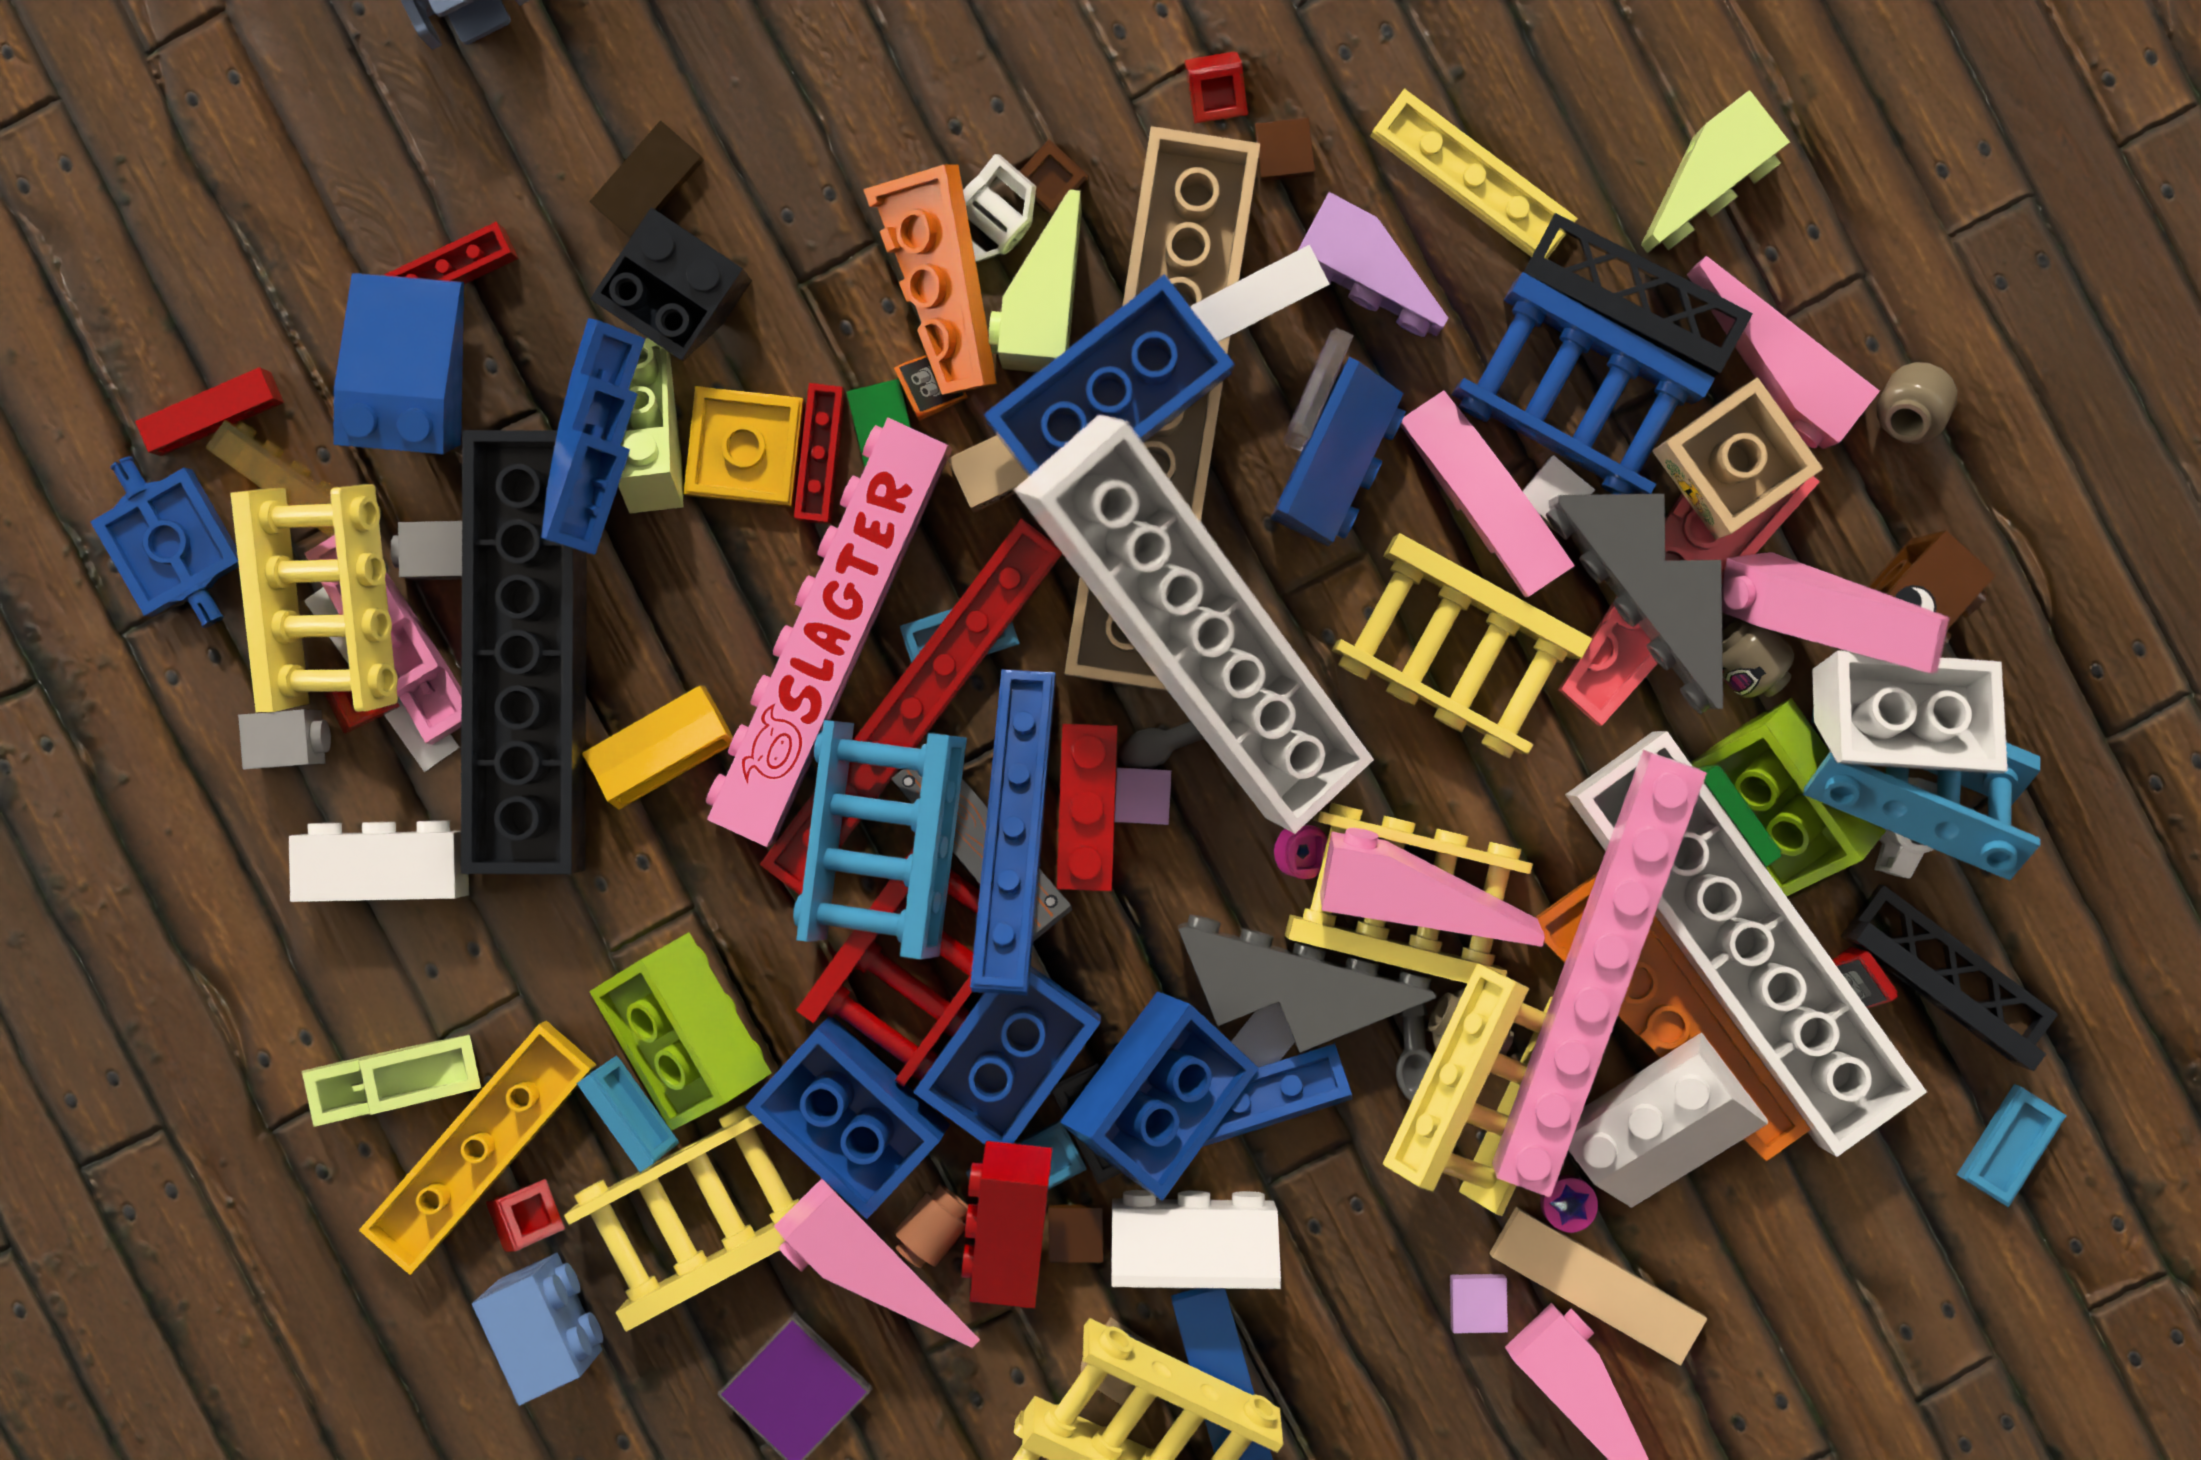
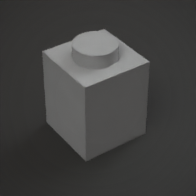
[391,521,462,580]
[238,709,331,769]

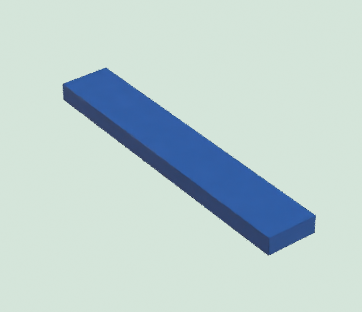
[970,669,1057,996]

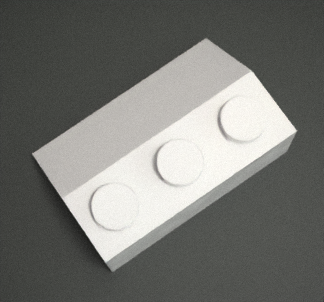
[1812,651,2007,774]
[1568,1032,1768,1208]
[1111,1190,1281,1289]

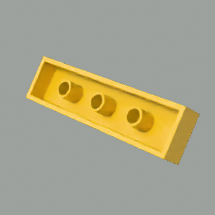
[359,1021,597,1275]

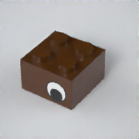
[1867,530,1996,647]

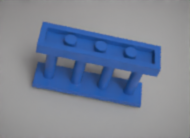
[1451,272,1715,494]

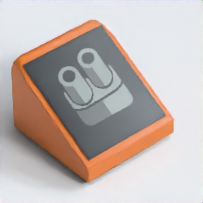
[894,355,968,421]

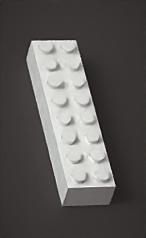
[1014,415,1374,834]
[1565,731,1927,1157]

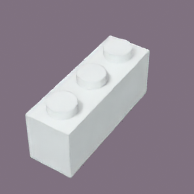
[289,821,469,902]

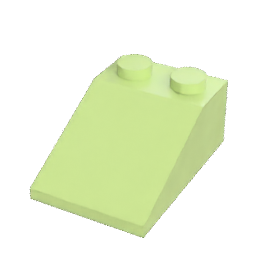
[989,190,1082,372]

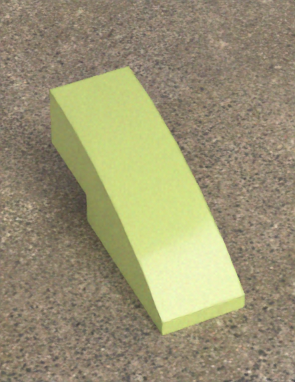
[302,1035,481,1127]

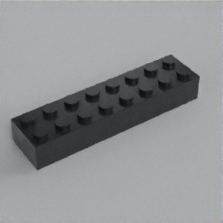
[461,430,587,874]

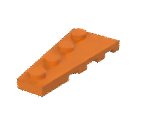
[863,164,997,395]

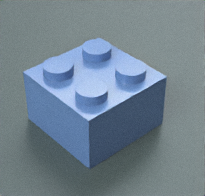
[472,1253,603,1406]

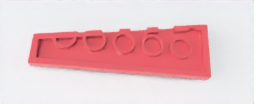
[1558,476,1820,726]

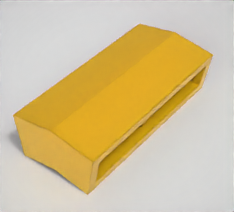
[582,685,733,810]

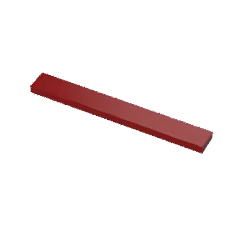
[759,518,1063,895]

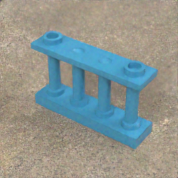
[1803,707,2040,881]
[793,720,967,959]

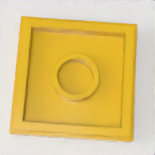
[683,386,805,507]

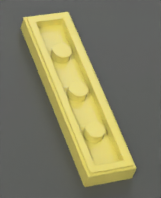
[1370,88,1578,259]

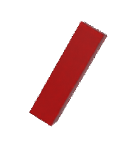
[384,221,519,284]
[135,367,284,456]
[794,383,846,525]

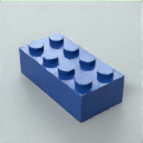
[984,274,1235,476]

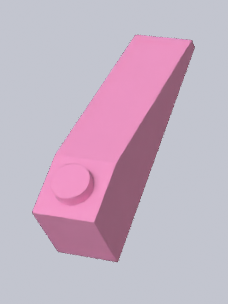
[1687,256,1880,449]
[1721,552,1949,673]
[1320,828,1545,947]
[774,1179,980,1348]
[1505,1303,1649,1460]

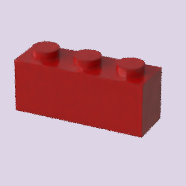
[1057,724,1117,891]
[961,1141,1052,1309]

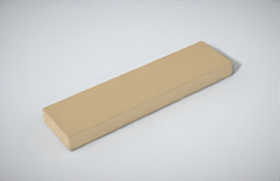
[1489,1207,1707,1366]

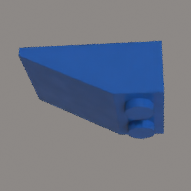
[333,273,464,454]

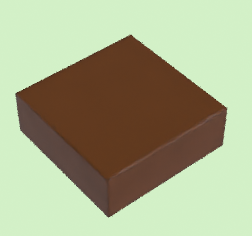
[1254,117,1315,182]
[1019,139,1089,218]
[1048,1205,1103,1263]

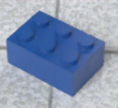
[913,965,1101,1144]

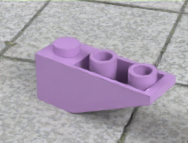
[1298,192,1448,337]

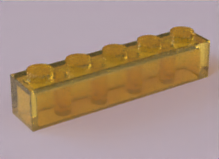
[205,420,336,537]

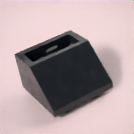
[590,207,752,362]

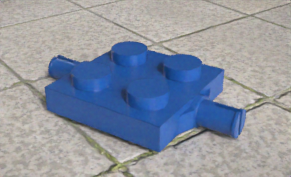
[90,456,239,628]

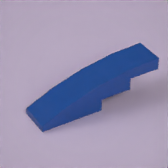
[541,318,645,555]
[1171,1288,1273,1460]

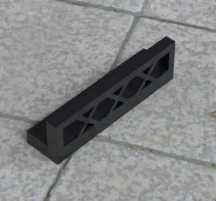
[1523,213,1753,377]
[1841,884,2058,1071]

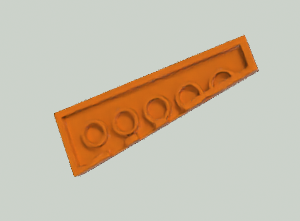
[1535,872,1811,1161]

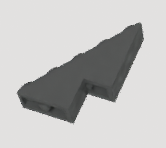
[1546,494,1723,714]
[1178,914,1436,1052]

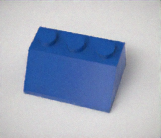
[1270,357,1406,546]
[1060,991,1259,1201]
[745,1016,950,1219]

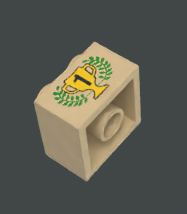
[1652,377,1823,540]

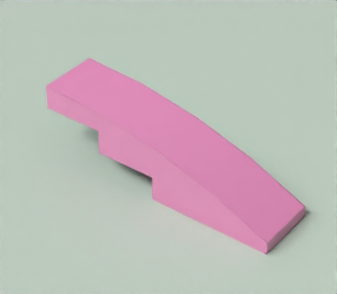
[1400,390,1575,598]
[304,535,461,745]

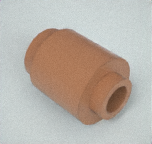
[894,1184,968,1268]

